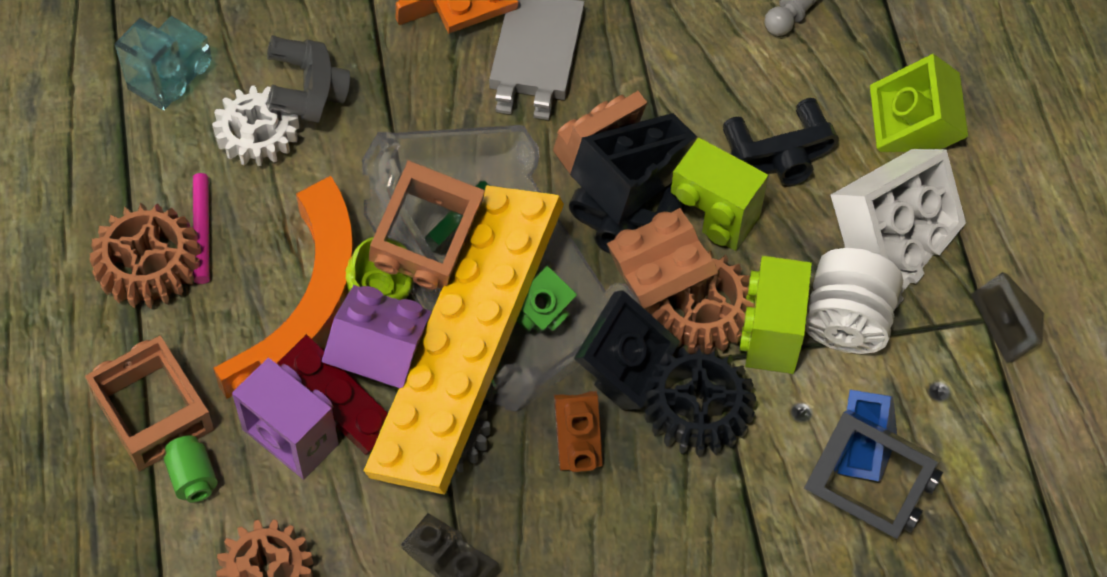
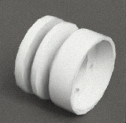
[805,248,904,354]

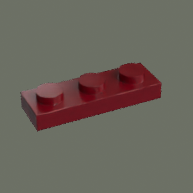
[277,334,388,455]

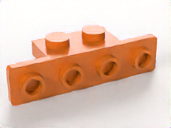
[395,0,518,34]

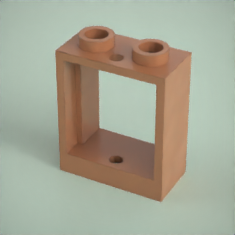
[369,160,485,290]
[85,335,214,472]

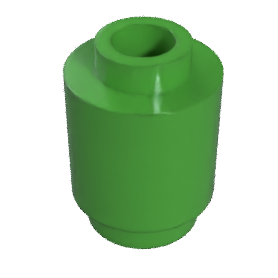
[164,435,218,503]

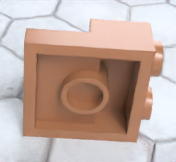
[553,91,647,174]
[607,208,718,309]

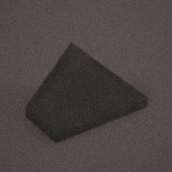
[971,272,1044,363]

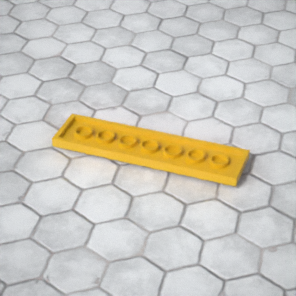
[363,185,564,495]

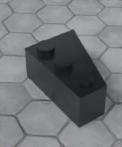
[570,113,697,225]

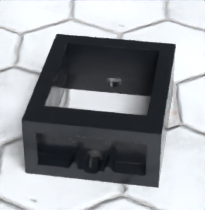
[804,410,944,539]

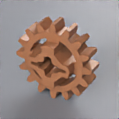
[216,520,314,577]

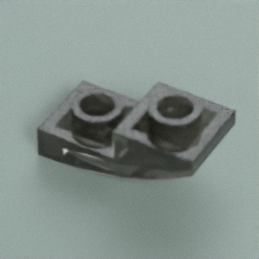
[401,513,501,577]

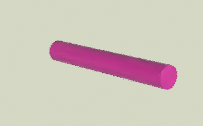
[193,173,210,284]

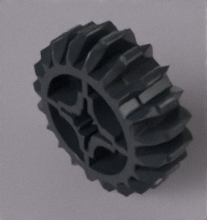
[643,345,756,457]

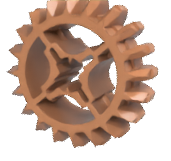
[90,203,202,309]
[645,249,754,355]

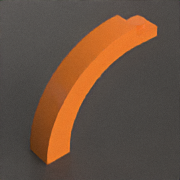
[213,176,354,399]

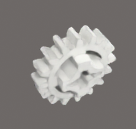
[212,85,300,166]

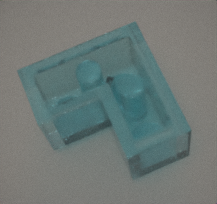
[115,16,212,111]

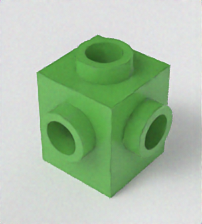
[517,266,577,332]

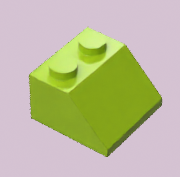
[870,54,968,152]

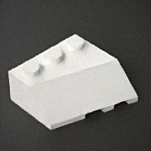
[831,149,966,309]

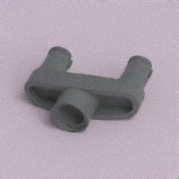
[267,35,350,122]

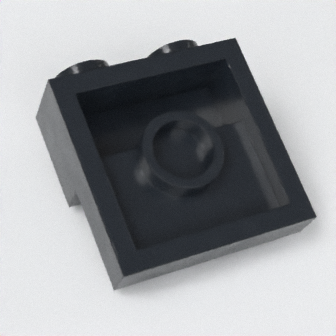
[574,290,680,410]

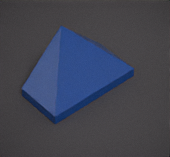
[837,389,897,481]

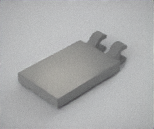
[489,0,585,120]

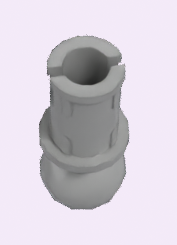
[764,0,817,36]

